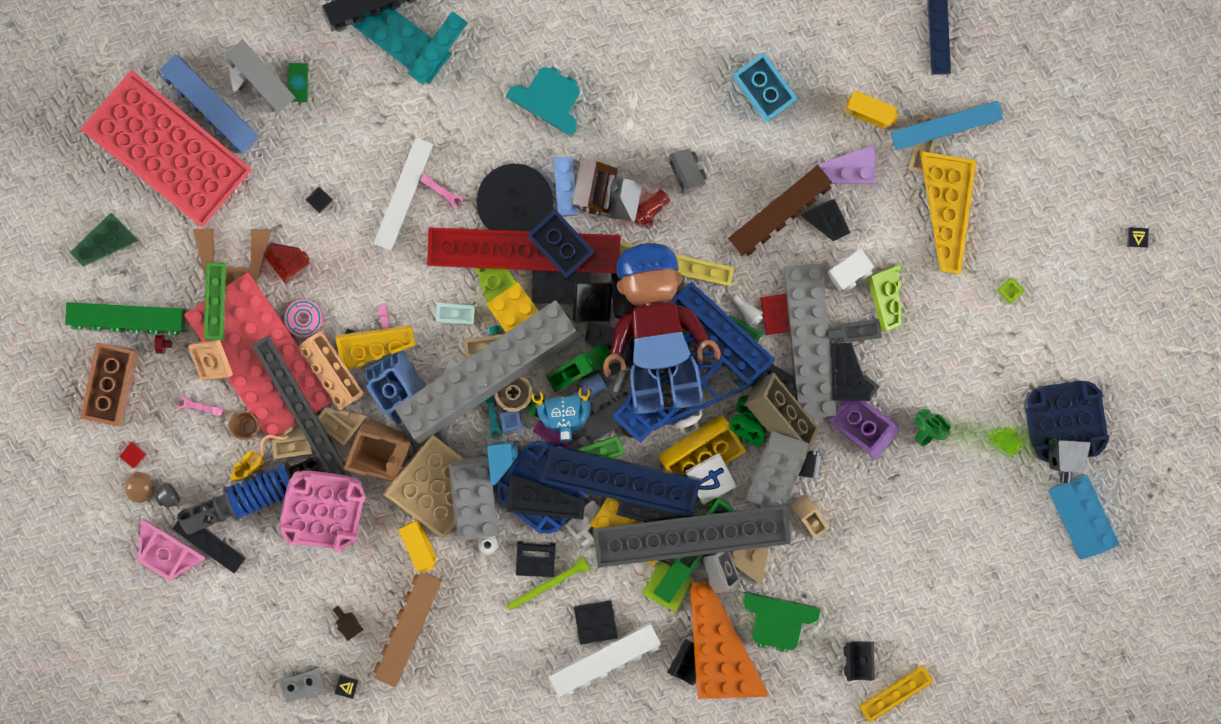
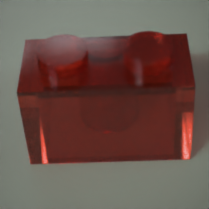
[263,243,310,285]

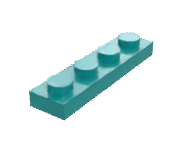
[407,11,468,85]

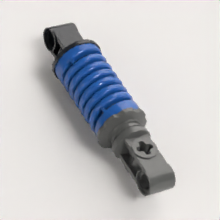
[177,457,326,534]

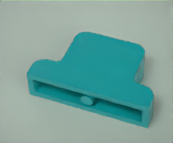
[506,66,580,137]

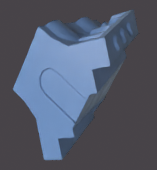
[364,350,426,424]

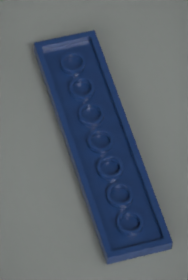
[541,444,701,516]

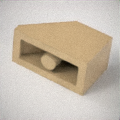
[790,494,830,539]

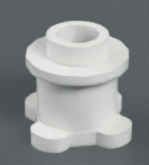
[477,536,499,554]

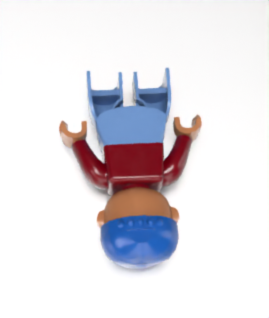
[603,243,720,414]

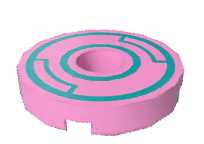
[284,299,323,337]

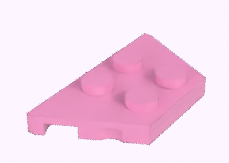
[137,519,206,581]

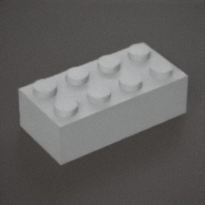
[746,431,809,507]
[448,456,498,541]

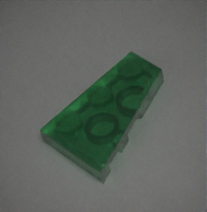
[70,213,139,267]

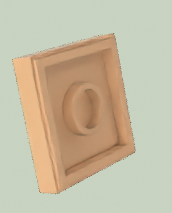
[188,339,233,381]

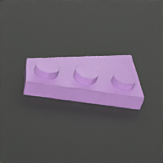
[818,145,875,184]

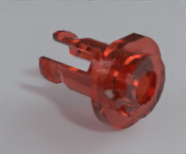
[634,189,670,229]

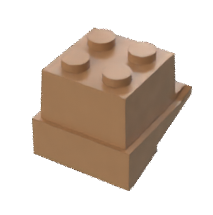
[344,419,411,482]

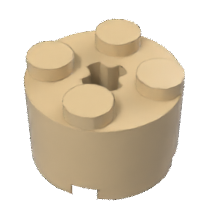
[494,375,533,412]

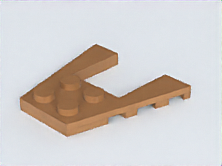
[193,229,271,286]

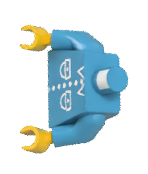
[532,387,592,442]

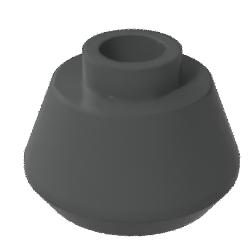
[155,483,180,508]

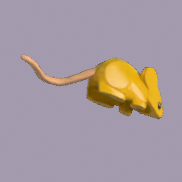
[230,435,289,481]

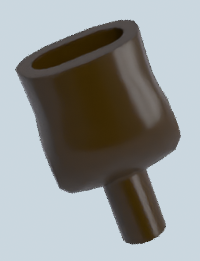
[332,605,364,641]

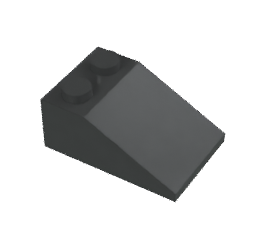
[668,149,707,194]

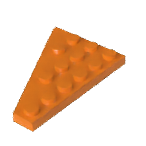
[690,582,768,700]

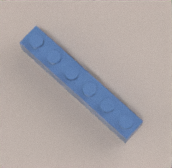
[159,54,260,154]

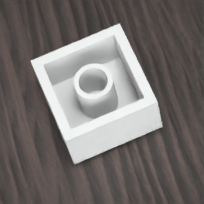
[826,249,875,292]

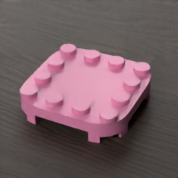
[280,471,365,552]

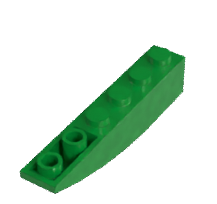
[653,497,734,603]

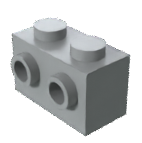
[279,665,325,703]

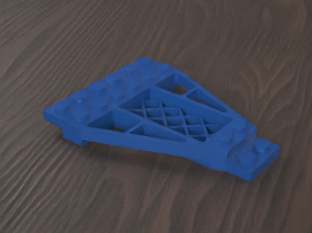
[612,282,775,444]

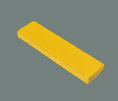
[859,665,934,723]

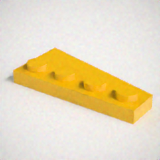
[336,325,415,370]

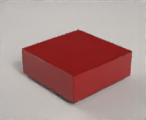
[119,442,147,469]

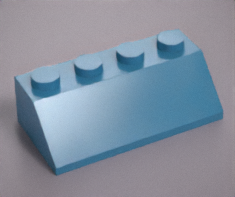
[487,440,519,485]
[1048,474,1120,559]

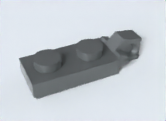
[827,319,882,343]

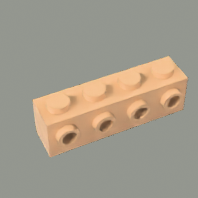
[297,331,364,411]

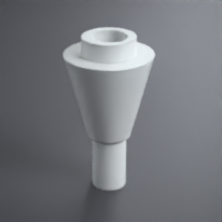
[732,295,763,326]

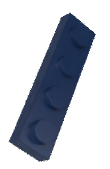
[927,0,951,75]

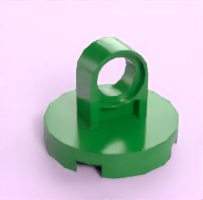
[914,409,951,447]

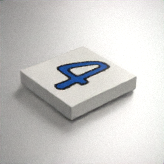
[685,453,737,505]

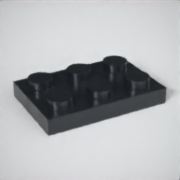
[532,270,590,303]

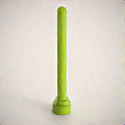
[507,556,591,610]

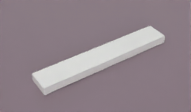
[373,137,434,251]

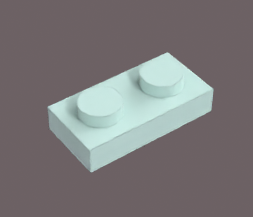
[435,303,475,325]

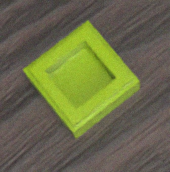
[997,277,1025,304]

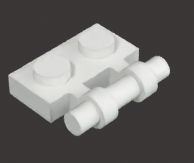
[564,499,600,549]

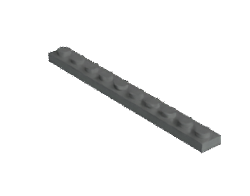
[252,335,366,503]

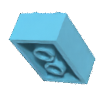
[731,52,798,124]

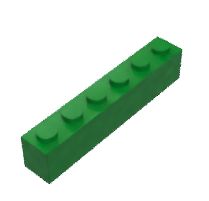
[65,302,186,335]

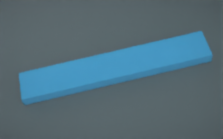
[890,101,1003,150]

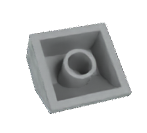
[701,551,741,593]

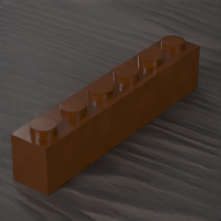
[728,165,833,256]

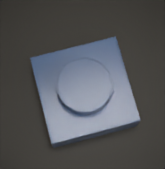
[500,411,522,432]

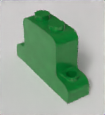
[546,343,611,392]
[743,591,821,653]

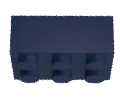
[527,209,595,279]

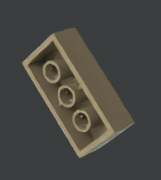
[745,372,819,453]

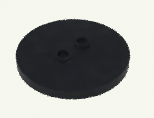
[476,163,553,231]

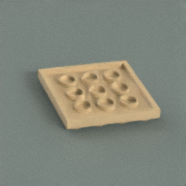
[383,435,465,539]

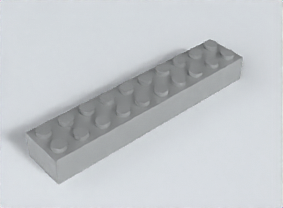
[394,300,580,444]

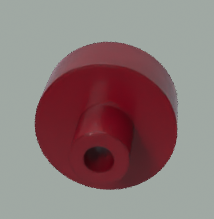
[154,335,172,354]

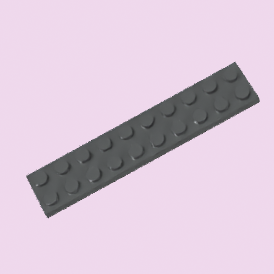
[593,505,791,568]

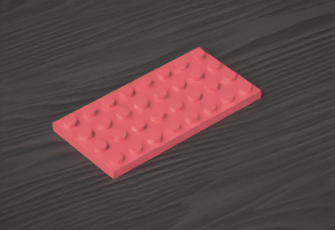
[80,69,252,227]
[184,272,333,442]

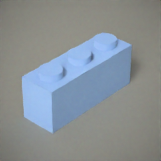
[553,156,578,217]

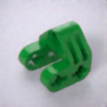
[729,396,766,447]

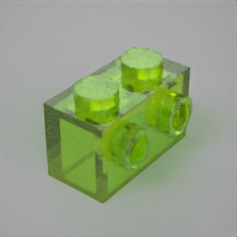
[987,426,1024,457]

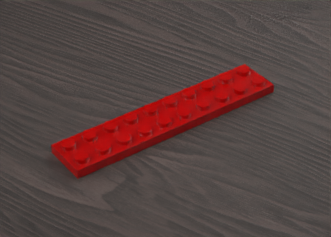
[427,227,621,274]

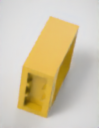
[843,90,899,130]
[398,520,438,573]

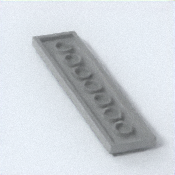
[784,263,837,418]

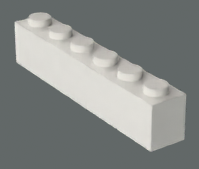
[548,622,661,698]

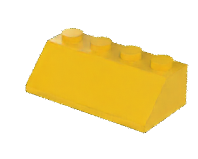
[658,414,746,475]

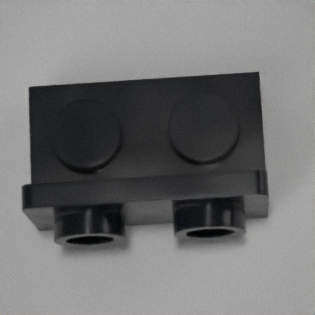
[759,364,797,397]

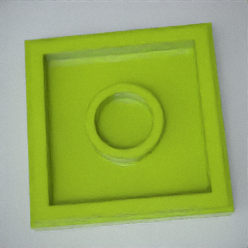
[642,560,694,612]

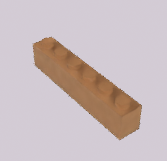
[373,571,443,687]

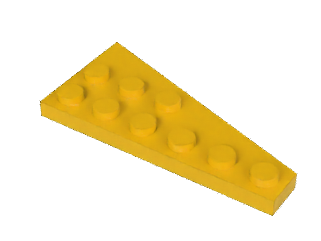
[920,151,976,274]

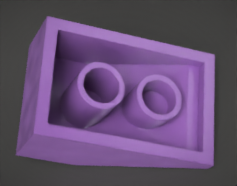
[828,401,900,460]

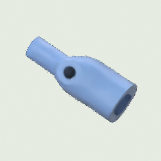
[571,371,608,399]

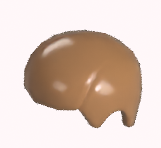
[228,411,260,440]
[125,472,155,503]

